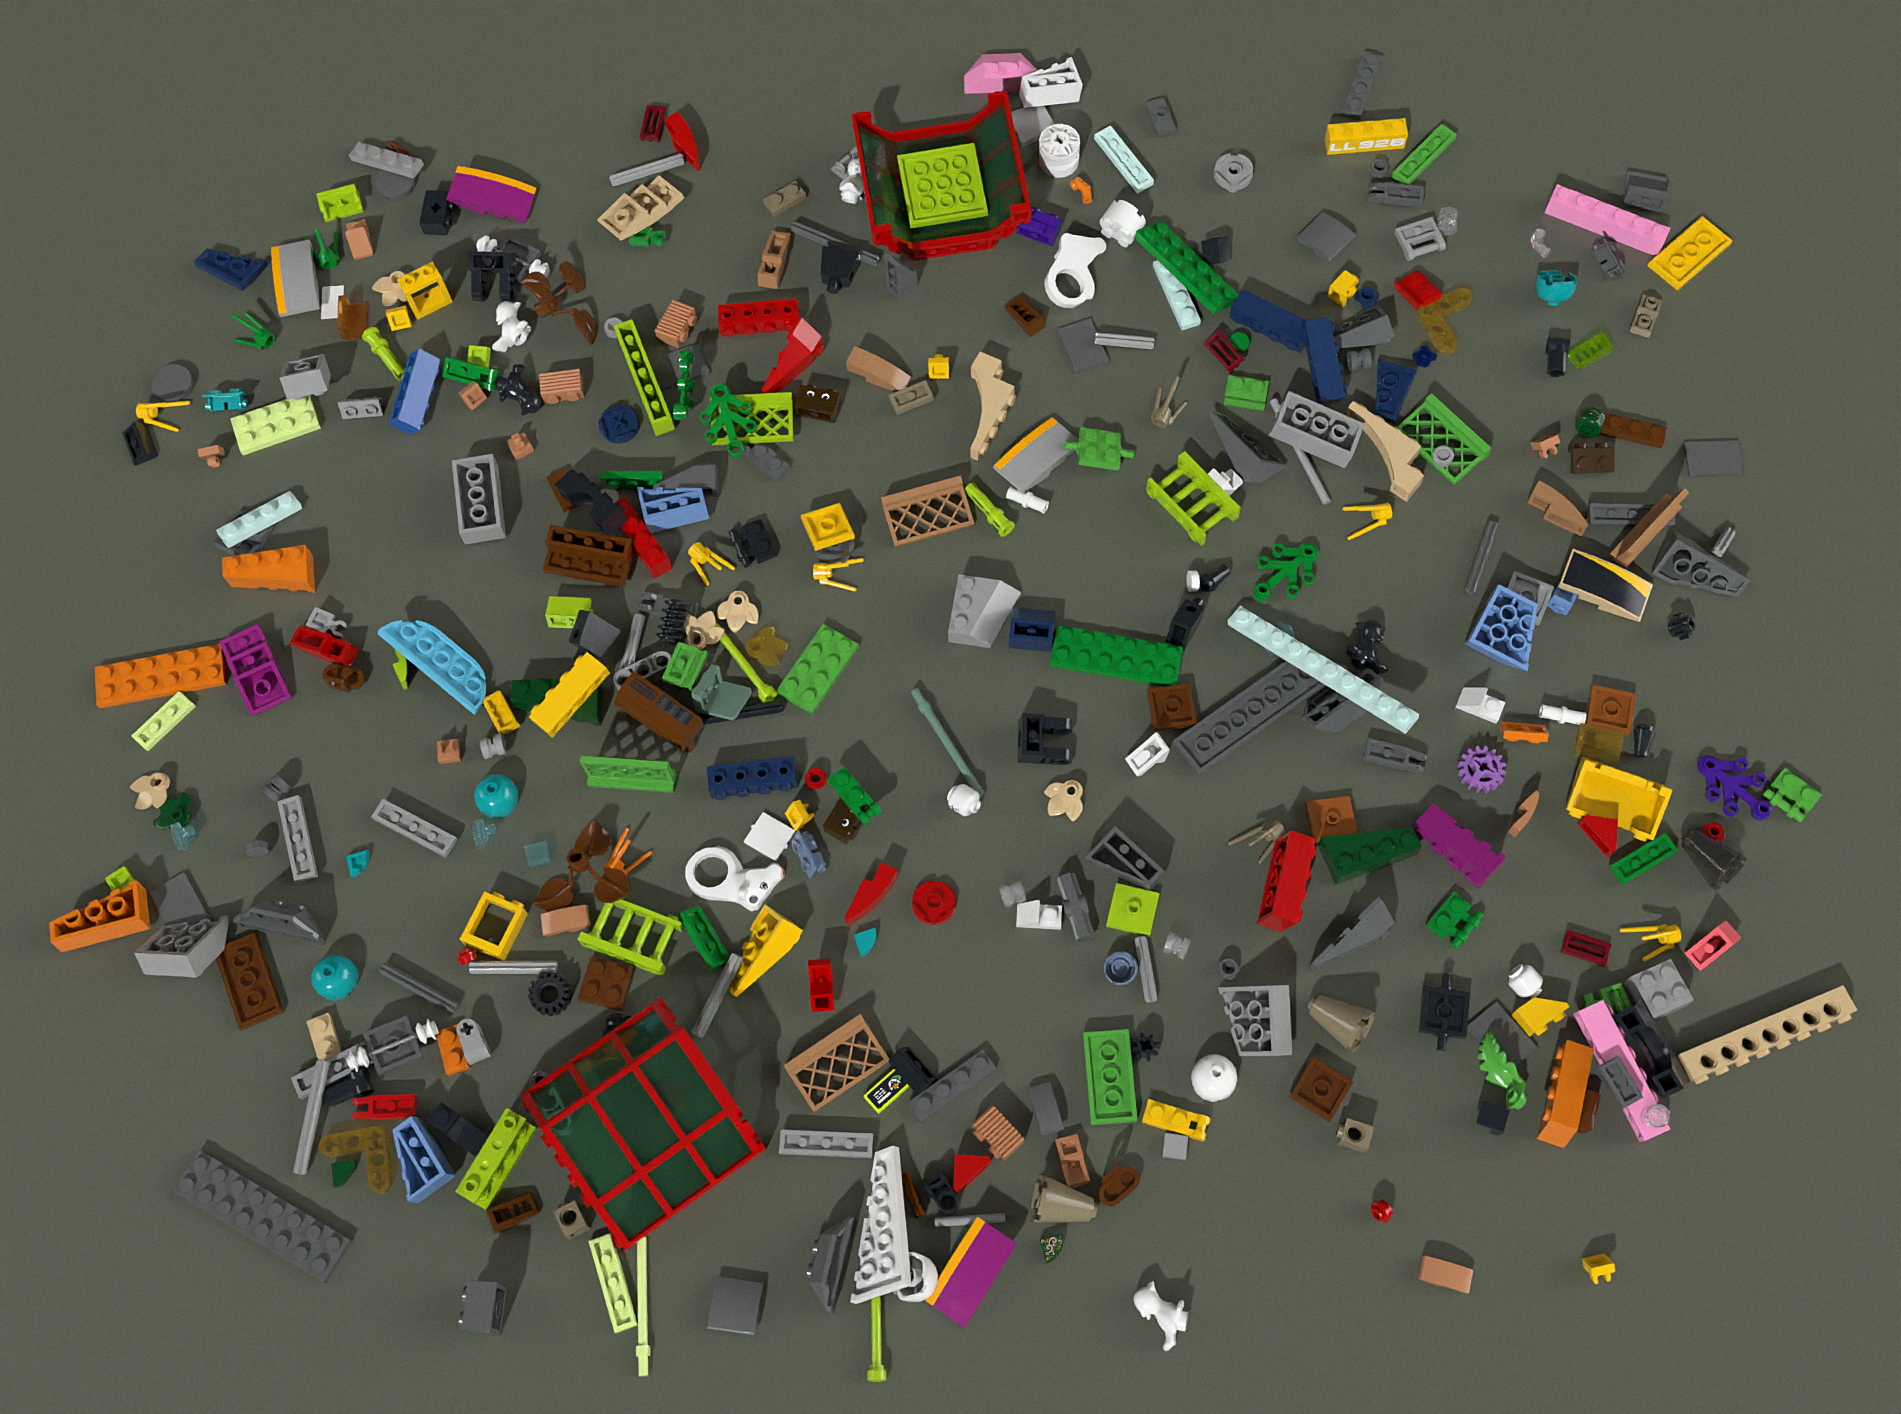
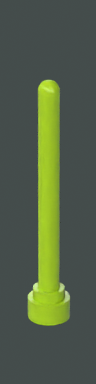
[715,623,777,702]
[867,1296,887,1382]

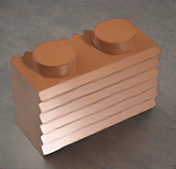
[655,299,697,348]
[539,368,584,404]
[972,1105,1025,1161]

